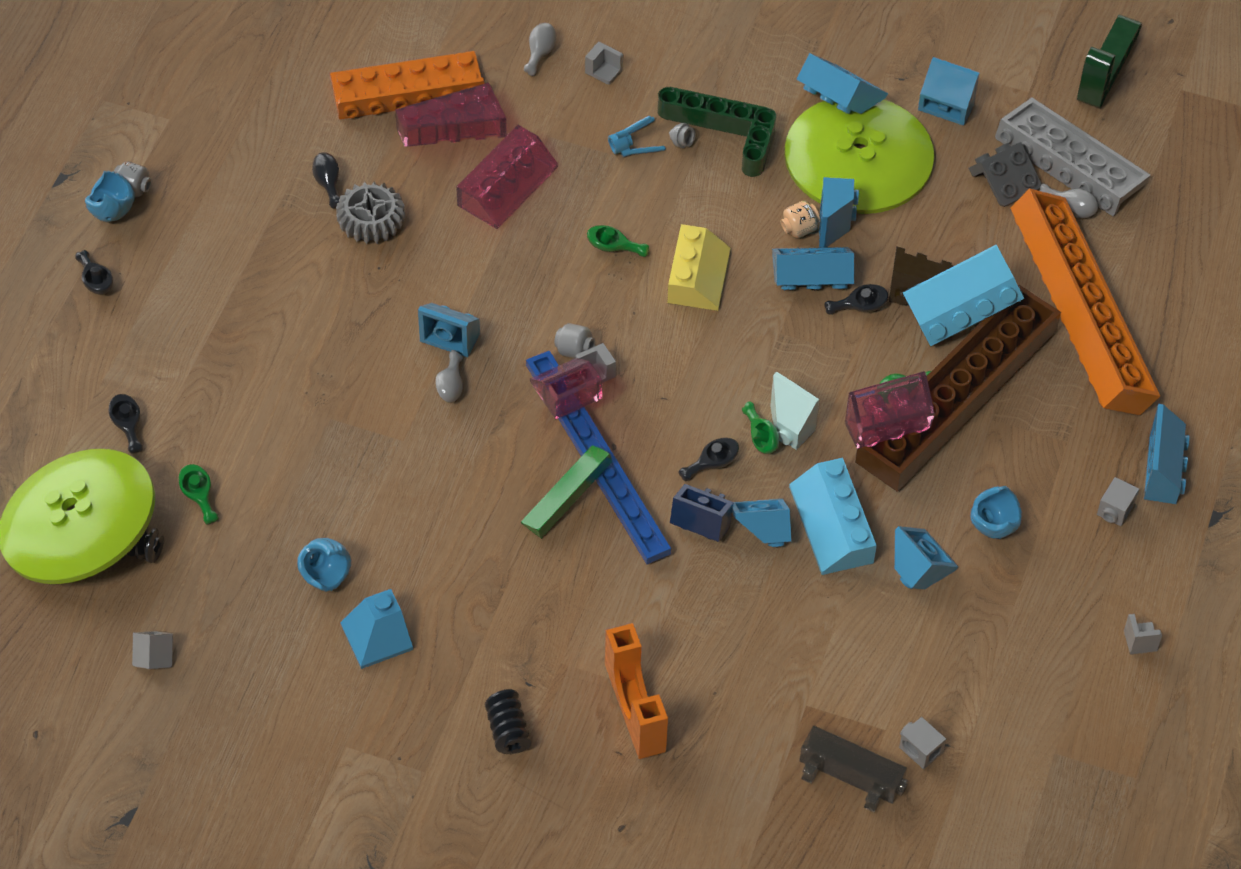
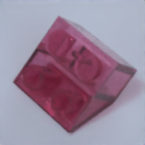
[530,358,602,420]

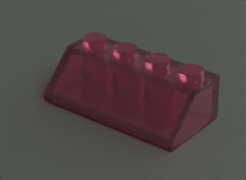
[456,125,558,229]

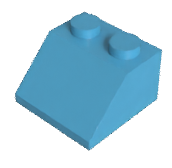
[819,177,859,248]
[418,303,480,358]

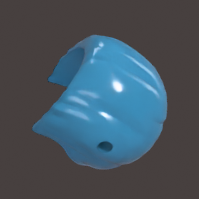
[85,171,135,222]
[970,486,1022,539]
[297,538,352,592]

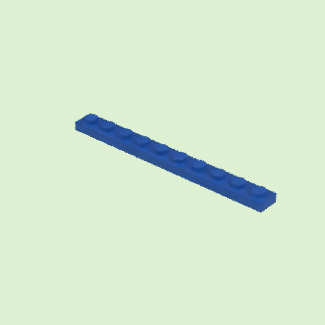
[526,350,671,564]

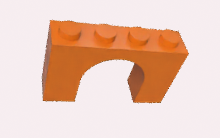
[605,623,668,759]

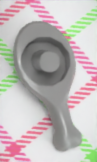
[524,23,556,76]
[1039,184,1098,218]
[436,350,463,403]

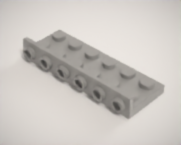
[995,98,1151,216]

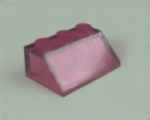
[845,371,934,448]

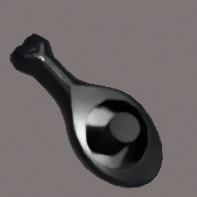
[312,152,340,209]
[75,250,113,295]
[824,284,889,315]
[108,394,143,454]
[678,437,739,481]

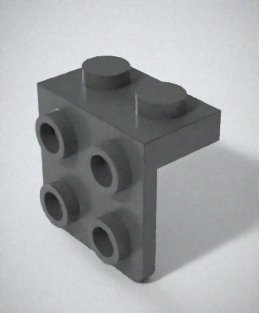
[969,142,1041,206]

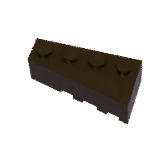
[888,246,953,305]

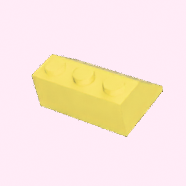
[667,224,730,311]

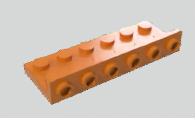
[330,51,485,120]

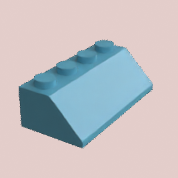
[903,245,1024,346]
[789,458,877,575]

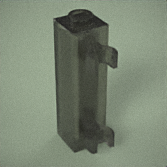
[799,725,909,812]

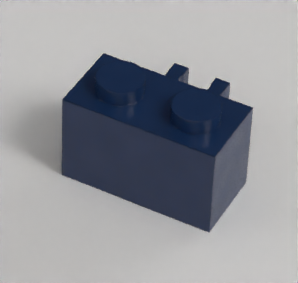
[670,484,734,542]

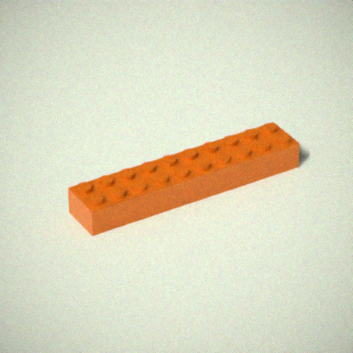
[1011,188,1160,415]

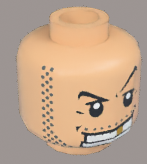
[781,201,820,238]

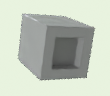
[585,41,623,85]
[575,343,616,388]
[1124,614,1162,654]
[132,631,173,669]

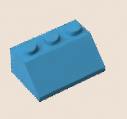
[796,53,888,114]
[772,247,854,290]
[1144,404,1190,504]

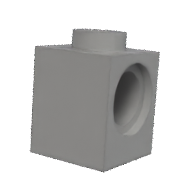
[1097,477,1139,526]
[899,717,946,770]

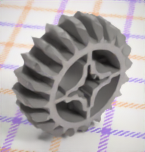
[336,181,405,244]

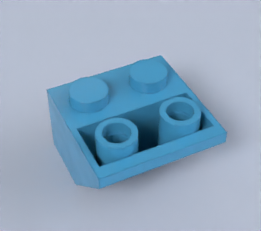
[918,57,980,126]

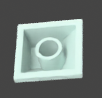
[770,372,819,450]

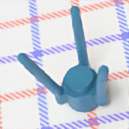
[608,116,666,157]

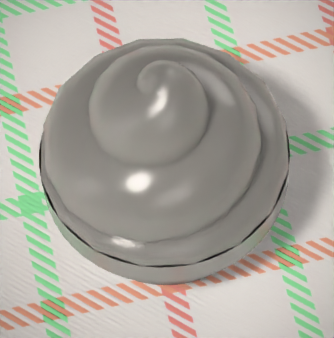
[669,123,695,148]

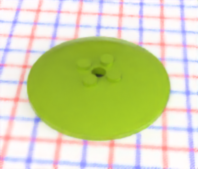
[785,100,934,214]
[0,449,155,584]

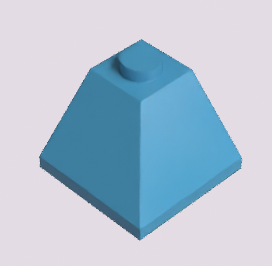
[732,499,791,547]
[895,526,958,589]
[340,589,413,669]

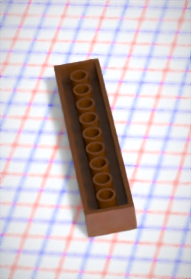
[855,285,1061,492]

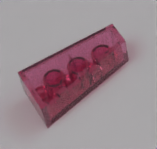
[395,83,507,147]

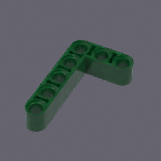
[1077,14,1142,109]
[657,87,776,177]

